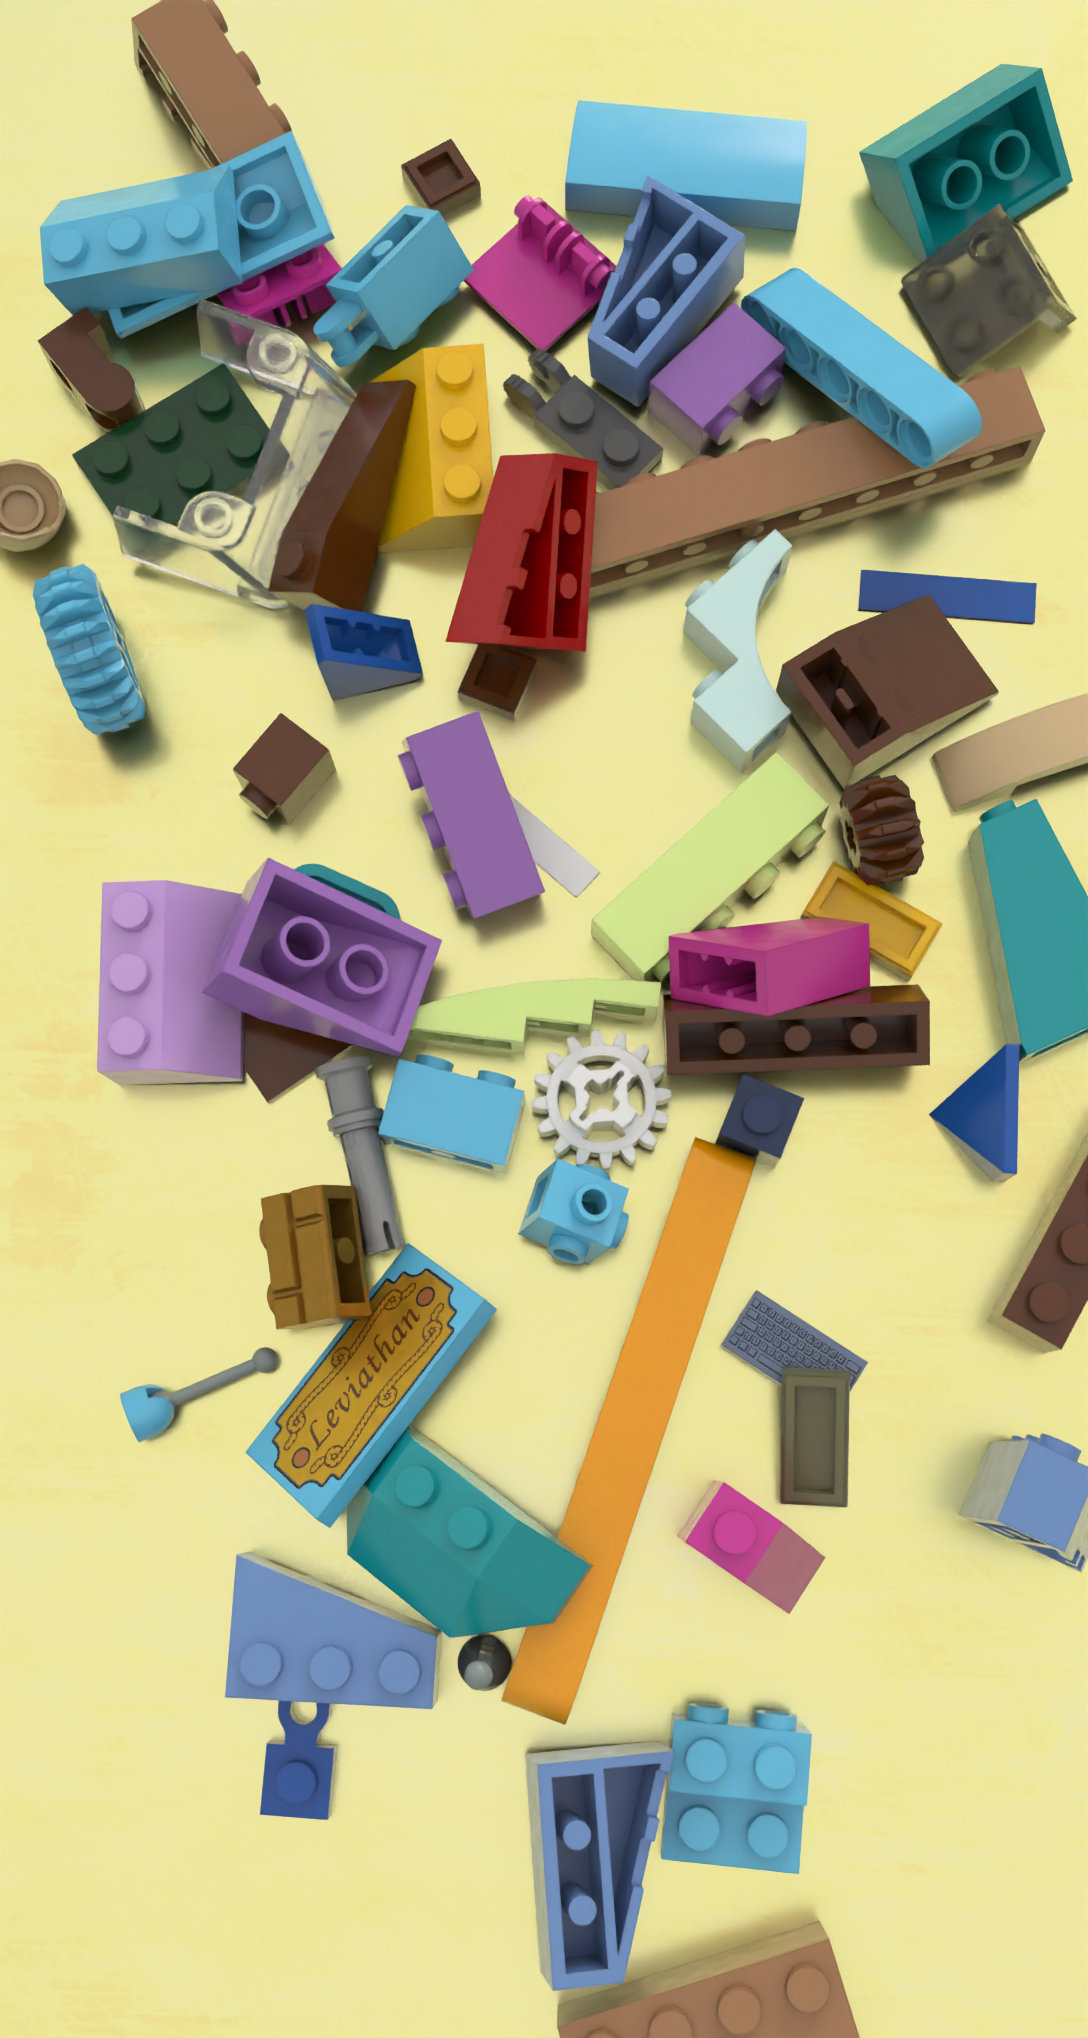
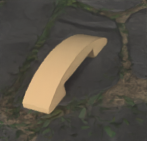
[932,693,1088,812]

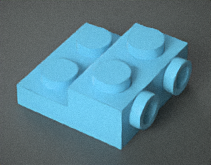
[660,1703,812,1874]

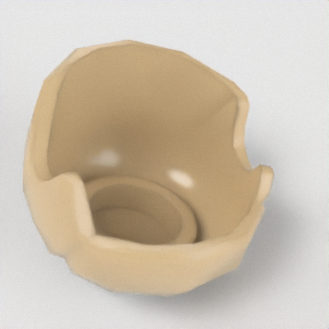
[0,459,65,553]

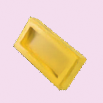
[800,861,943,981]

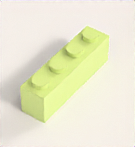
[591,752,829,982]

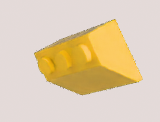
[370,344,494,553]

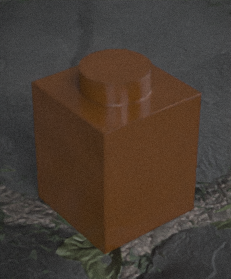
[233,713,336,824]

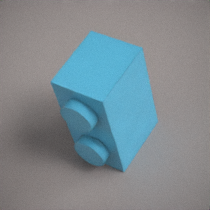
[378,1054,526,1174]

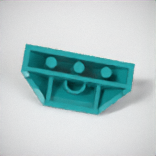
[346,1425,593,1638]

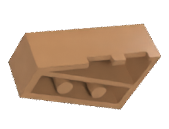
[131,0,292,169]

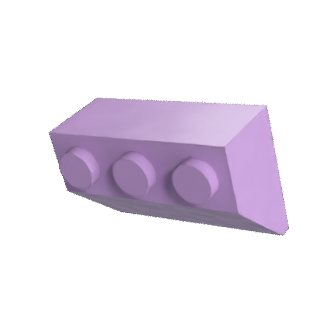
[97,880,244,1085]

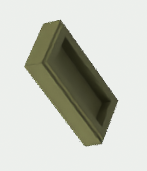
[780,1367,850,1507]

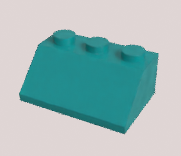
[859,64,1073,270]

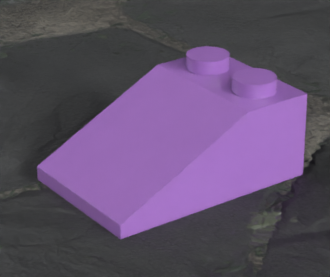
[202,857,442,1056]

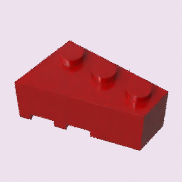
[445,453,598,652]

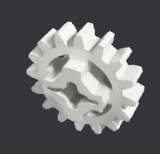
[531,1030,672,1172]

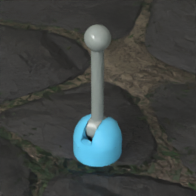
[120,1347,278,1443]

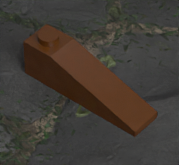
[268,380,416,612]

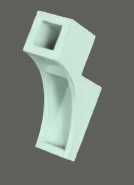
[683,529,793,773]

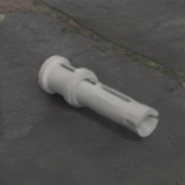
[315,1055,406,1255]

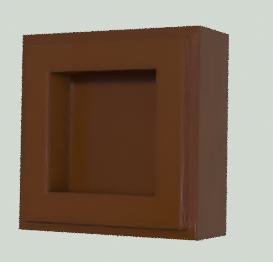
[401,139,481,215]
[457,645,538,721]

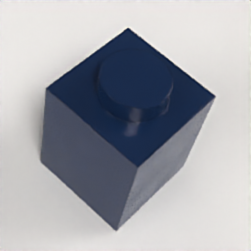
[715,1074,804,1169]

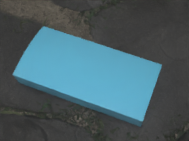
[565,100,808,231]

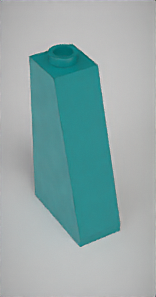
[968,799,1088,1065]

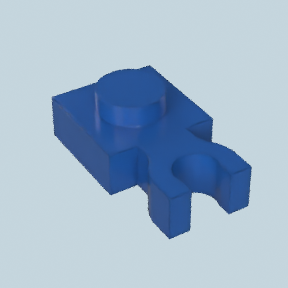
[260,1701,337,1820]

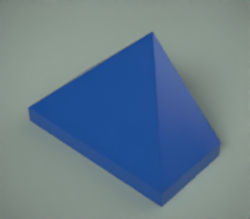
[305,604,423,701]
[929,1044,1019,1182]

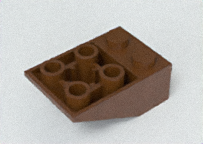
[776,594,999,790]

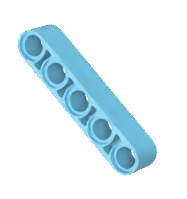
[741,268,982,469]

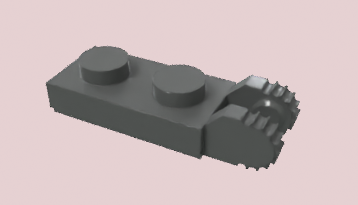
[502,348,663,490]

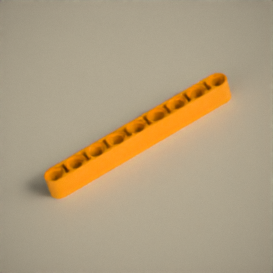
[501,1137,757,1725]

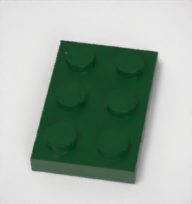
[72,363,290,557]

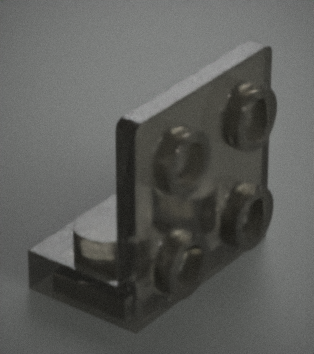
[901,204,1077,376]

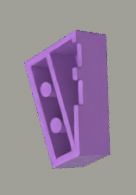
[397,711,545,919]

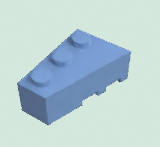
[587,175,745,407]
[959,1433,1088,1573]
[225,1551,442,1709]

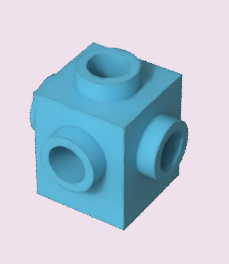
[518,1159,629,1264]

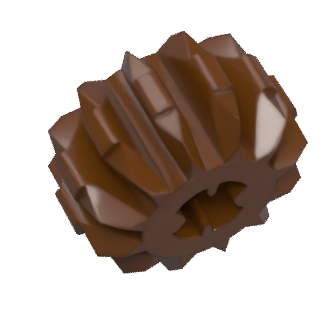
[839,775,924,885]

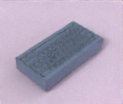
[720,1290,868,1391]

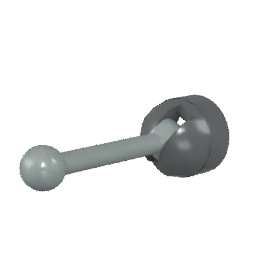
[458,1633,512,1691]

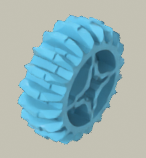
[33,564,146,735]

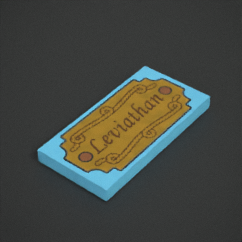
[245,1243,498,1528]

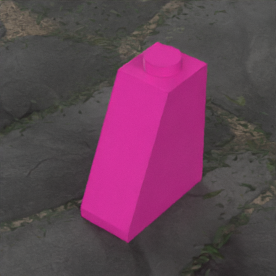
[668,917,870,1016]
[677,1480,826,1614]

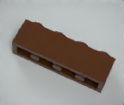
[663,984,930,1075]
[987,1132,1088,1354]

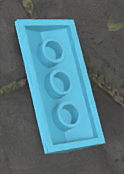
[108,131,335,339]

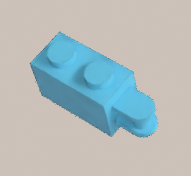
[313,205,474,367]

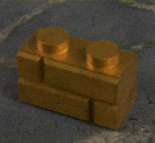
[259,1184,371,1330]

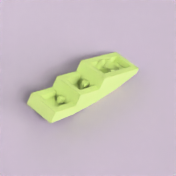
[407,978,661,1054]

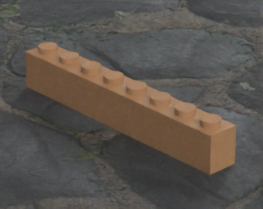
[589,366,1046,593]

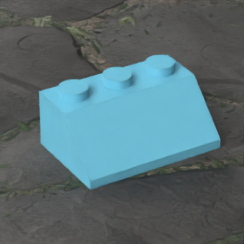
[40,166,243,316]

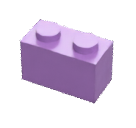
[648,302,787,456]

